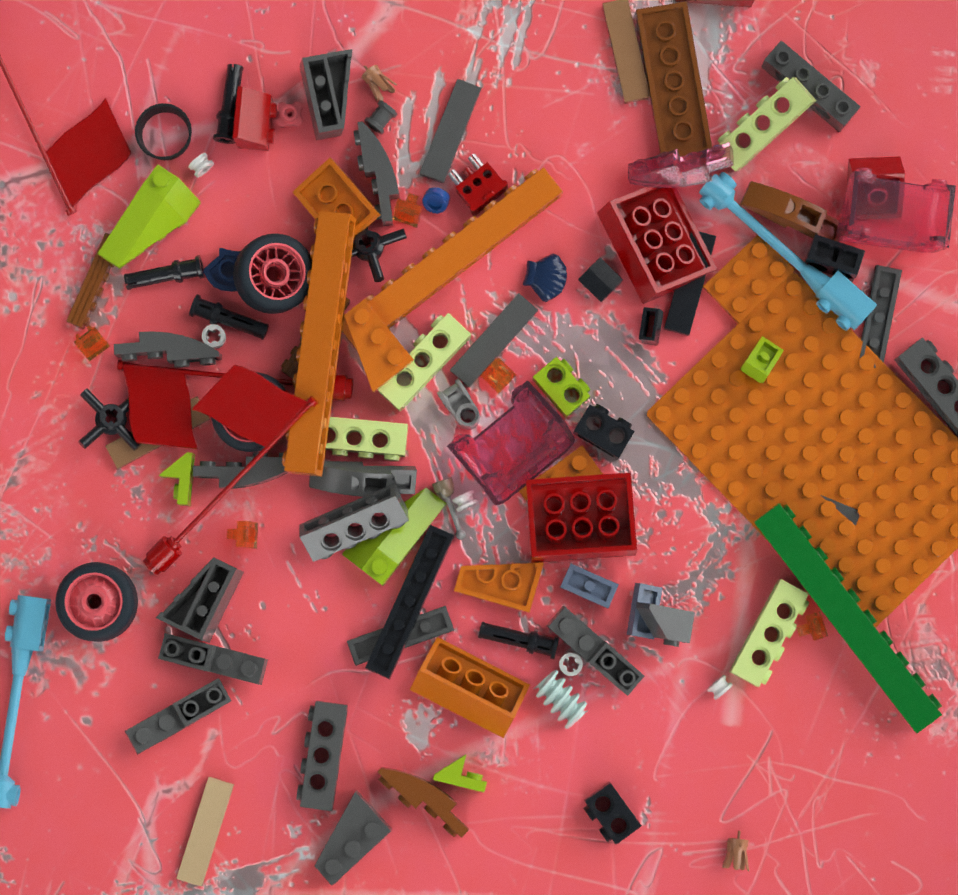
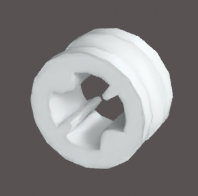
[188,153,214,178]
[202,324,226,349]
[452,490,478,512]
[559,653,583,676]
[707,675,733,700]

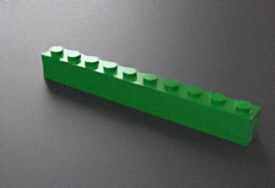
[754,503,942,734]

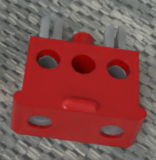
[448,154,508,216]

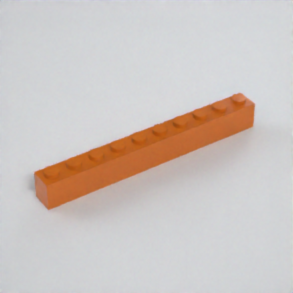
[341,167,563,352]
[282,211,356,477]

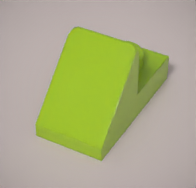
[740,336,784,383]
[159,452,195,506]
[433,754,487,792]

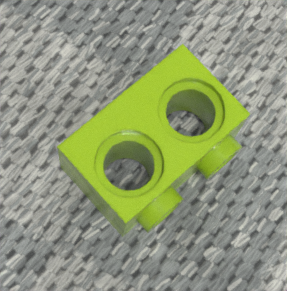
[532,356,590,418]

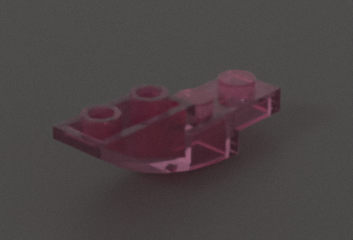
[628,142,734,188]

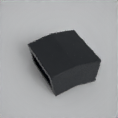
[578,257,623,303]
[639,307,663,346]

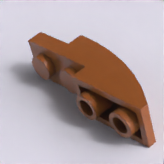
[740,181,847,242]
[378,767,469,838]

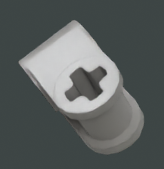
[437,379,480,430]

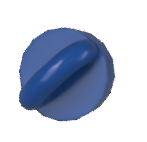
[422,187,450,214]

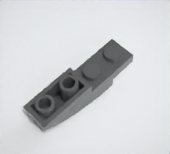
[354,121,400,227]
[114,331,222,368]
[193,452,289,489]
[309,461,417,497]
[546,606,644,696]
[158,633,268,685]
[125,678,231,755]

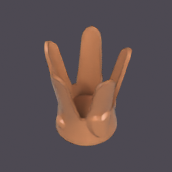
[361,65,398,101]
[722,831,749,871]

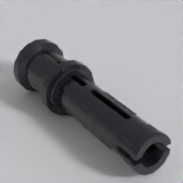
[213,64,244,144]
[124,255,205,290]
[189,294,269,340]
[478,621,559,659]

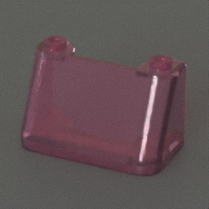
[836,168,956,253]
[447,380,575,505]

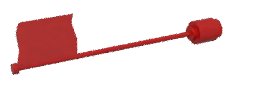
[0,54,132,216]
[117,360,354,449]
[143,365,318,575]

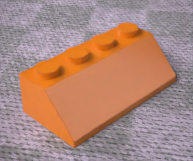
[410,637,530,738]

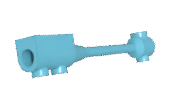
[699,172,877,331]
[0,595,51,808]

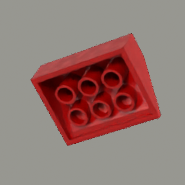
[597,178,717,304]
[526,472,637,563]

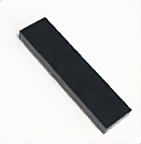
[664,231,717,336]

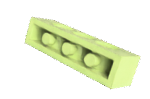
[715,77,817,172]
[377,313,471,412]
[326,417,409,461]
[729,579,809,687]

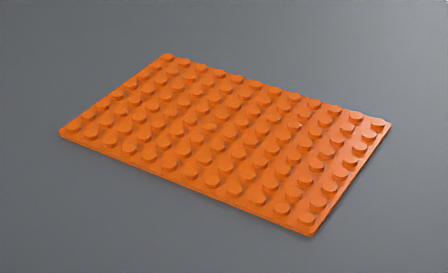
[646,273,958,628]

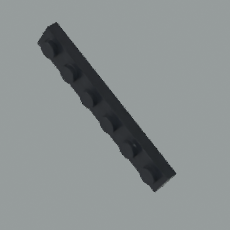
[365,525,454,680]

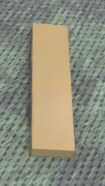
[176,776,234,887]

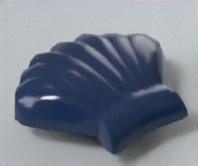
[203,248,241,292]
[523,254,567,302]

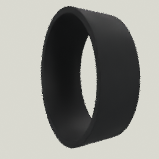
[135,103,192,160]

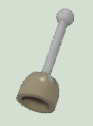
[432,477,466,540]

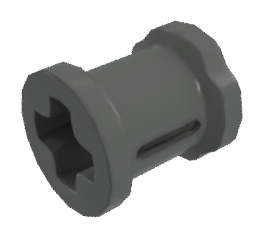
[364,100,397,135]

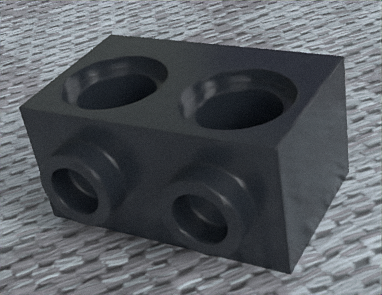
[805,234,865,282]
[573,404,635,460]
[583,782,642,845]

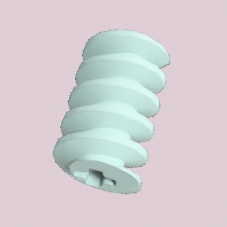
[534,670,588,729]

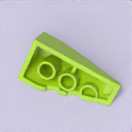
[98,164,201,269]
[342,488,447,586]

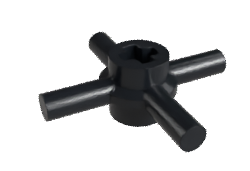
[351,227,407,282]
[78,388,142,451]

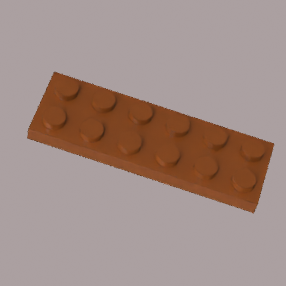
[636,1,713,162]

